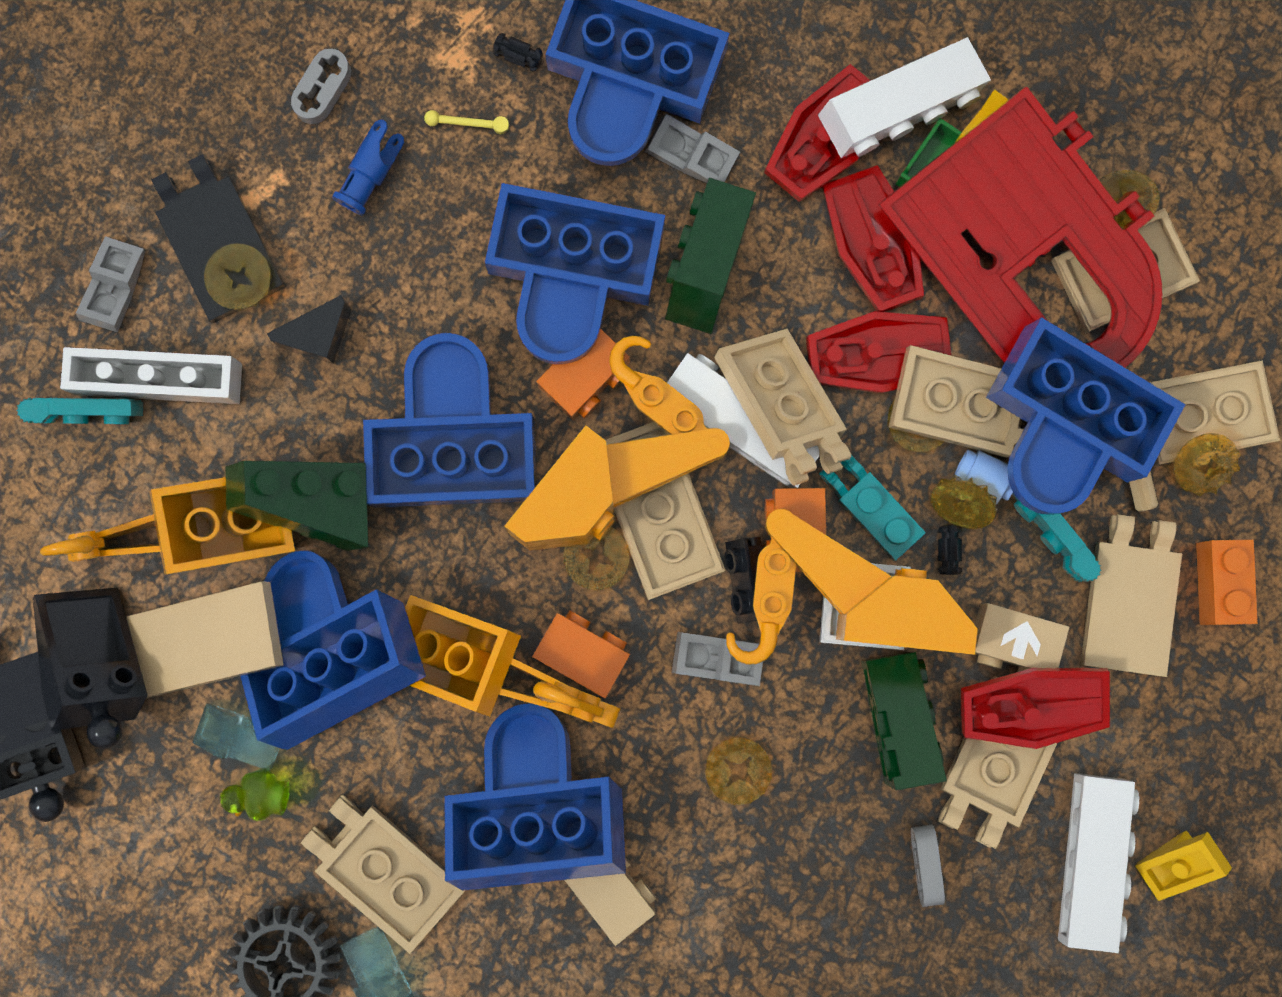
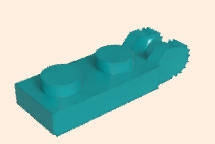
[16,398,143,424]
[819,455,926,561]
[1012,493,1102,582]

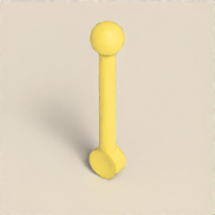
[424,110,509,134]

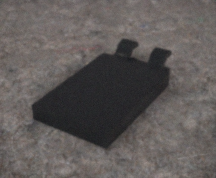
[151,154,286,323]

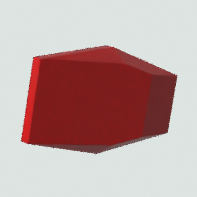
[764,64,871,202]
[822,165,924,312]
[806,311,952,393]
[961,668,1110,749]

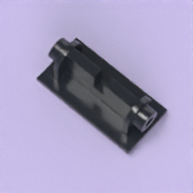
[724,537,766,624]

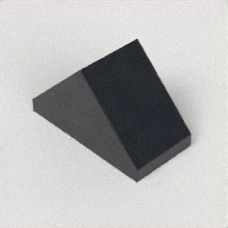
[267,295,351,364]

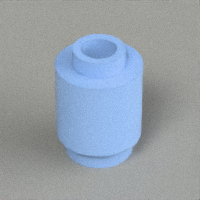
[953,449,1013,504]

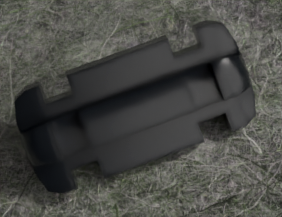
[493,33,543,71]
[938,525,962,575]

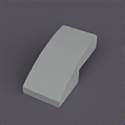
[644,114,740,183]
[76,237,145,333]
[672,632,763,686]

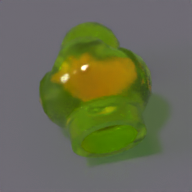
[219,768,290,821]

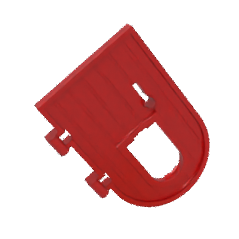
[878,86,1163,368]

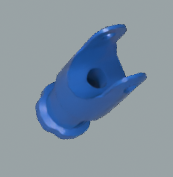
[332,120,404,216]

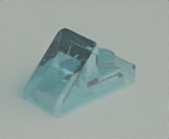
[192,703,279,771]
[340,926,414,997]

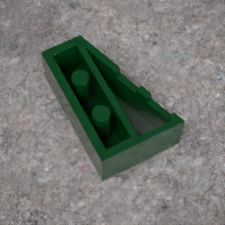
[665,178,756,334]
[225,461,368,551]
[861,652,947,790]

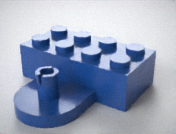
[545,0,730,166]
[485,183,665,364]
[986,317,1186,515]
[363,333,537,508]
[240,551,426,750]
[445,704,626,891]

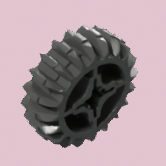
[225,904,342,997]

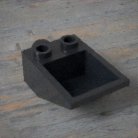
[33,587,148,749]
[0,652,85,822]

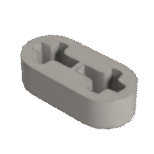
[291,49,351,124]
[911,824,945,907]

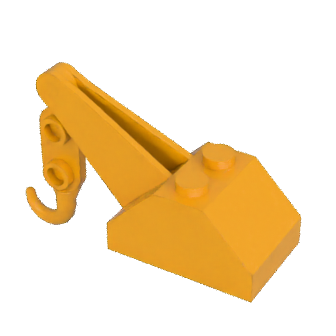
[505,335,730,551]
[40,477,295,575]
[726,509,978,665]
[405,595,621,728]

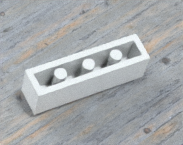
[818,37,991,158]
[60,347,242,404]
[667,353,819,488]
[1058,773,1139,953]

